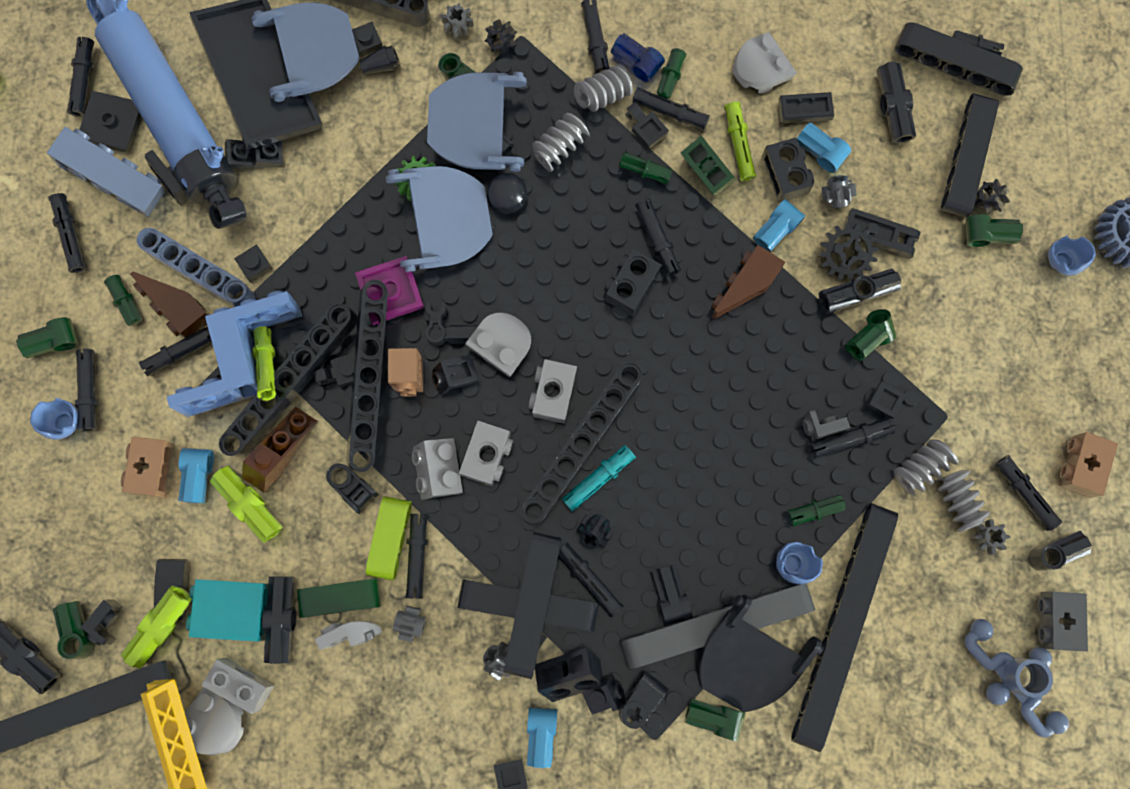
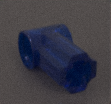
[611,33,665,83]

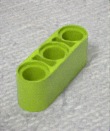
[366,496,412,581]

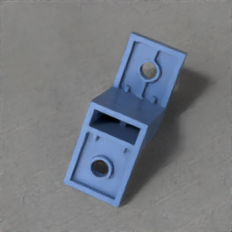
[167,291,302,417]

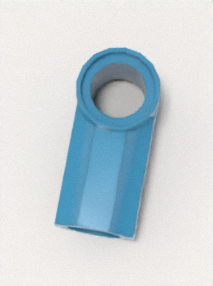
[797,122,851,173]
[753,199,805,252]
[178,448,214,503]
[527,707,558,768]

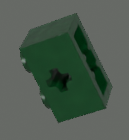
[680,136,737,196]

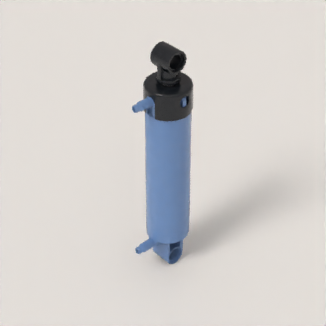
[86,0,246,229]

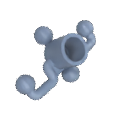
[964,619,1069,738]

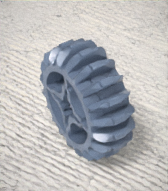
[1094,198,1130,268]

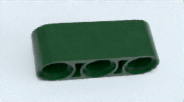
[297,578,381,618]

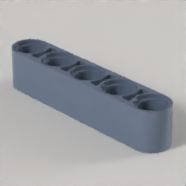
[136,228,255,307]

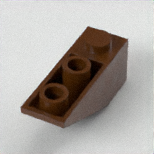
[711,245,785,319]
[130,272,210,338]
[242,406,317,493]

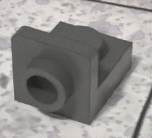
[803,410,850,441]

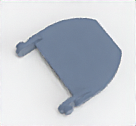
[252,2,360,102]
[427,72,527,172]
[386,166,493,273]

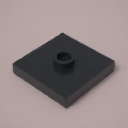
[79,91,141,153]

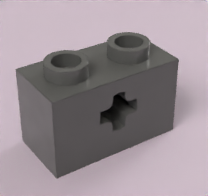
[1038,592,1088,652]

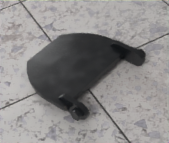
[699,594,824,712]

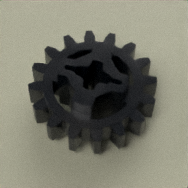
[818,223,879,281]

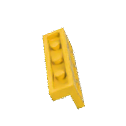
[141,679,207,789]

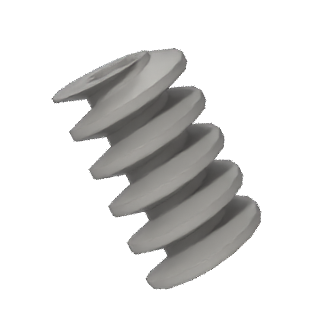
[574,64,632,112]
[532,113,590,172]
[894,439,958,496]
[936,470,990,532]

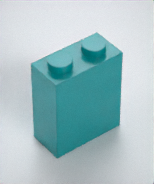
[186,579,268,642]

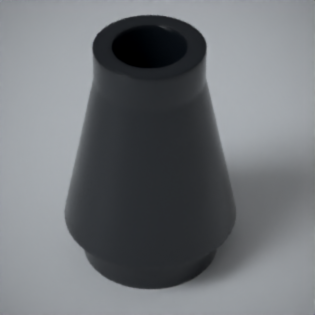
[359,45,400,75]

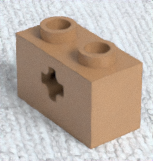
[388,348,423,397]
[1060,432,1118,498]
[121,437,174,498]

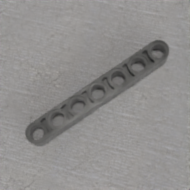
[620,584,816,669]

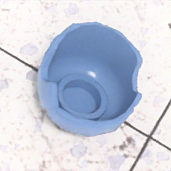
[1047,236,1096,276]
[30,398,78,440]
[777,542,823,585]

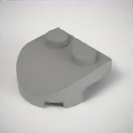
[732,32,797,94]
[465,313,531,377]
[315,621,383,650]
[185,687,244,756]

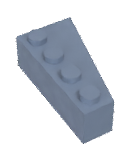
[47,127,165,217]

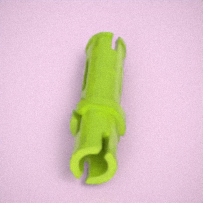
[724,101,757,182]
[252,326,276,400]

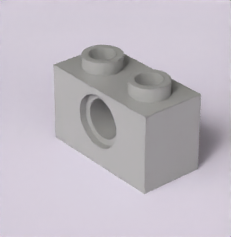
[528,359,577,424]
[459,421,513,487]
[202,658,275,714]

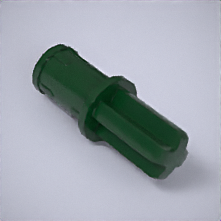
[657,48,687,99]
[619,152,673,185]
[104,274,142,326]
[788,495,845,527]

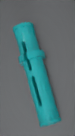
[561,444,636,512]

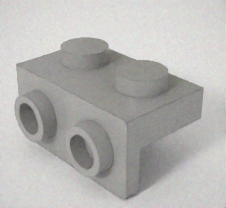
[412,438,463,500]

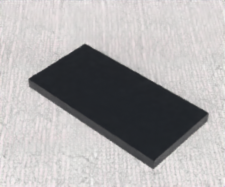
[189,0,322,150]

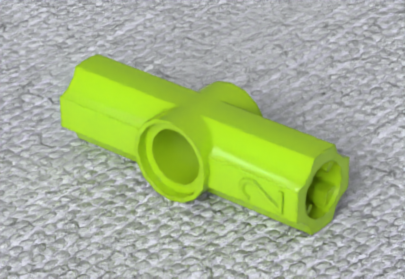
[209,465,283,543]
[121,585,192,669]

